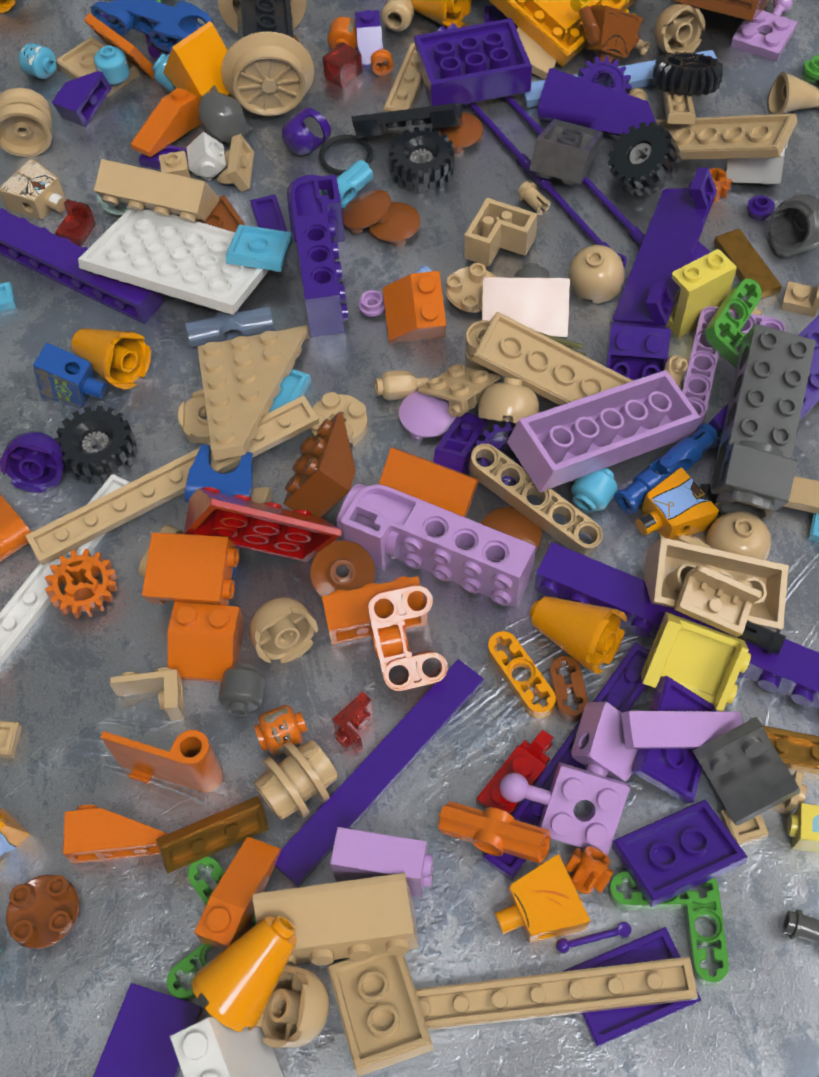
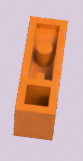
[130,88,200,157]
[63,805,168,864]
[194,836,281,951]

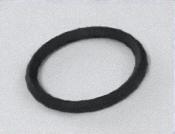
[319,134,373,175]

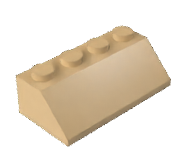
[94,159,220,223]
[644,537,789,630]
[253,873,419,966]

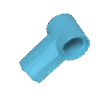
[321,159,373,209]

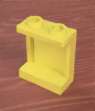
[667,249,737,338]
[641,612,751,712]

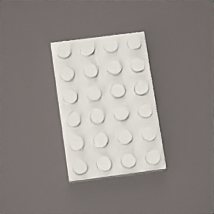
[78,208,269,315]

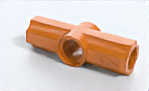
[438,801,552,864]

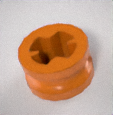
[370,49,394,76]

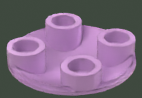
[399,390,456,440]

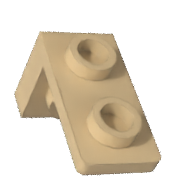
[110,668,184,721]

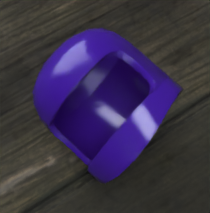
[282,108,331,156]

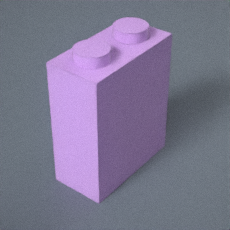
[330,827,434,898]

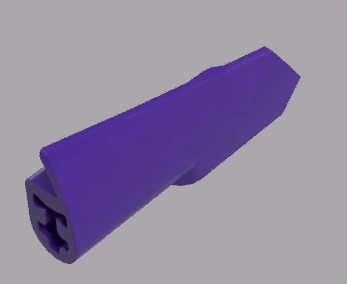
[537,68,657,136]

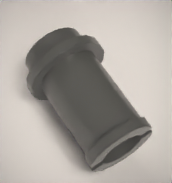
[783,909,819,944]

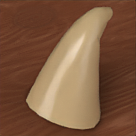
[767,72,819,114]

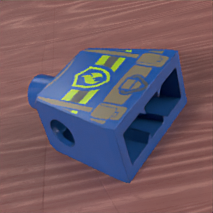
[33,343,107,407]

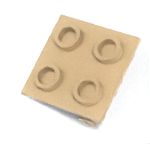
[417,364,501,417]

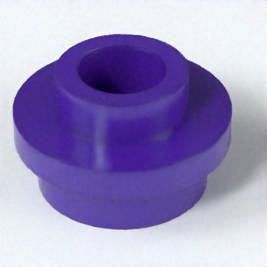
[747,195,775,221]

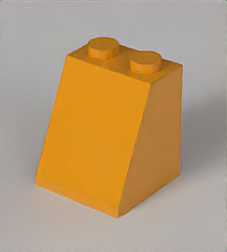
[163,21,235,103]

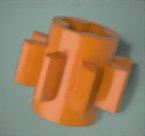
[709,168,732,203]
[565,846,614,894]

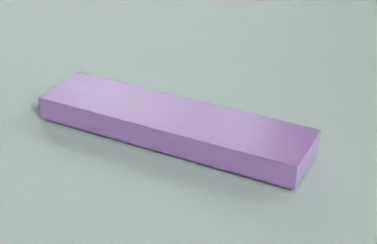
[621,711,743,749]

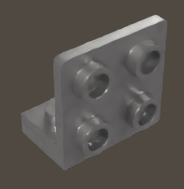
[693,716,801,826]

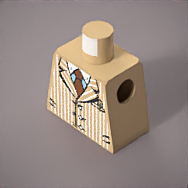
[0,158,67,219]

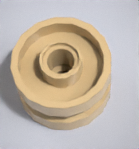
[0,88,52,157]

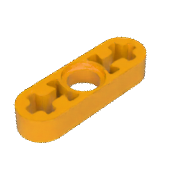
[488,631,556,719]

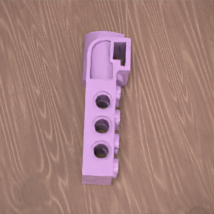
[337,483,536,608]

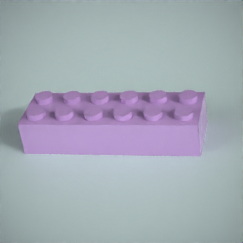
[507,370,700,492]

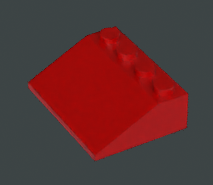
[184,487,341,562]

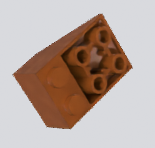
[283,412,356,518]

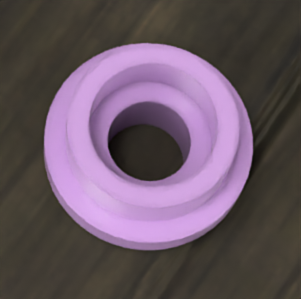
[358,290,385,317]

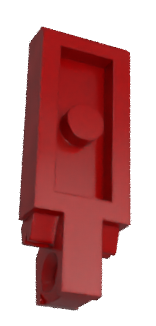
[476,729,554,815]

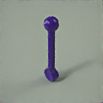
[556,922,632,953]

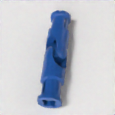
[614,423,720,515]

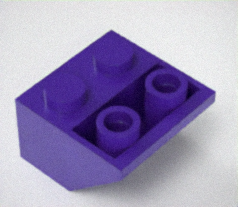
[606,322,671,381]

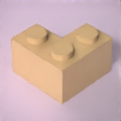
[464,198,538,267]

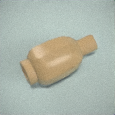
[374,370,429,401]

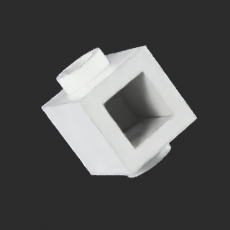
[187,132,226,182]

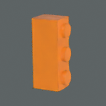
[322,576,428,645]

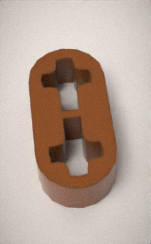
[549,656,588,722]

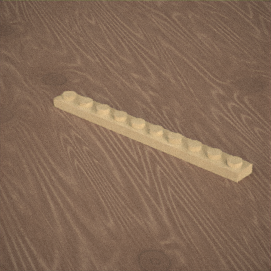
[25,395,319,566]

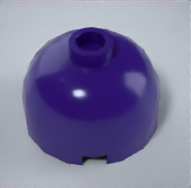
[0,431,65,493]

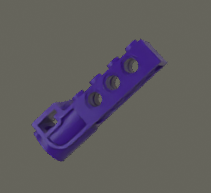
[286,175,349,337]

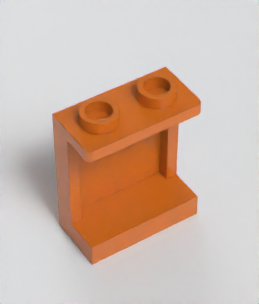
[142,532,239,606]

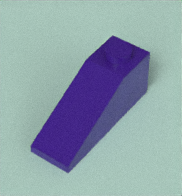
[433,412,489,475]

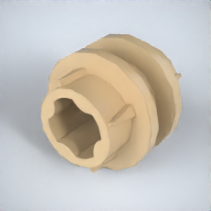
[253,740,338,820]

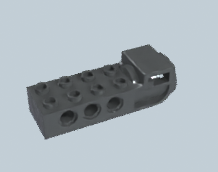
[711,323,816,521]

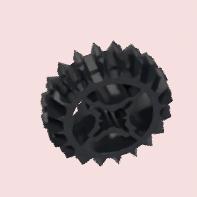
[652,52,723,97]

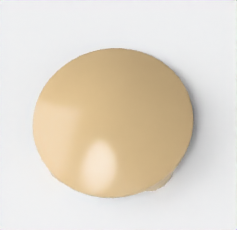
[445,263,496,313]

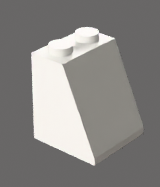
[170,1017,284,1077]

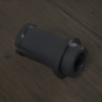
[738,620,786,655]

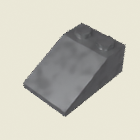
[529,119,603,185]

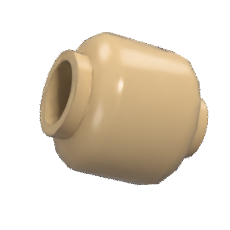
[381,0,414,32]

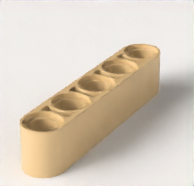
[468,443,603,556]

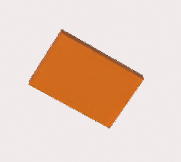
[84,13,155,80]
[379,447,479,518]

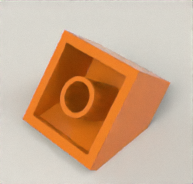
[383,271,446,343]
[167,601,245,683]

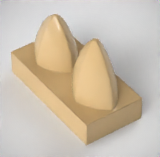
[217,134,254,192]

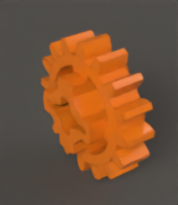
[45,549,118,619]

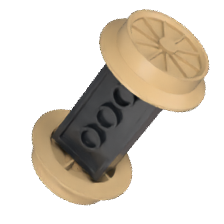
[218,0,314,116]

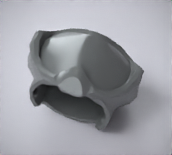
[197,86,253,144]
[768,194,819,258]

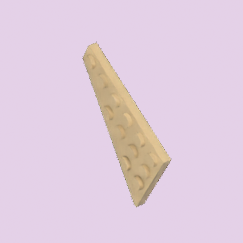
[197,325,309,461]

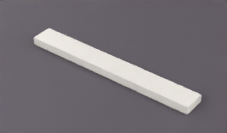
[0,474,130,667]

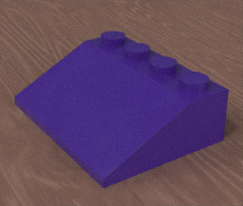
[414,18,532,106]

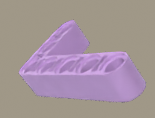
[682,306,786,437]

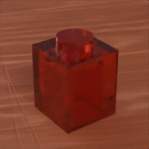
[322,42,362,88]

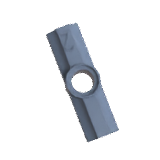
[185,306,275,347]

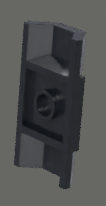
[351,103,462,138]

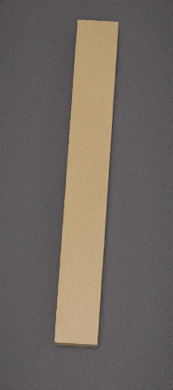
[415,957,698,1031]

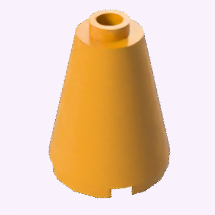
[410,0,472,28]
[71,328,151,390]
[530,596,627,674]
[191,915,297,1032]

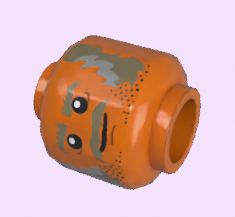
[327,17,358,54]
[254,705,308,756]

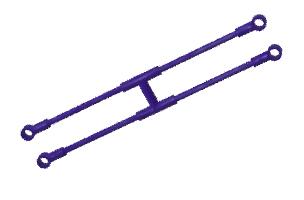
[465,95,645,269]

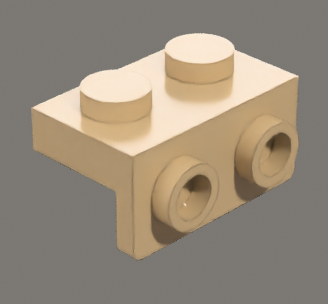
[674,565,762,637]

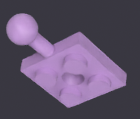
[731,0,798,61]
[500,762,630,856]

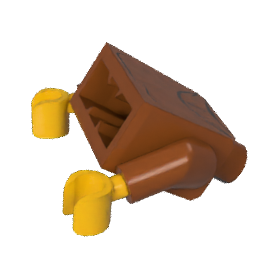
[570,0,643,63]

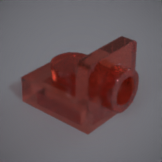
[55,199,96,247]
[332,691,374,753]

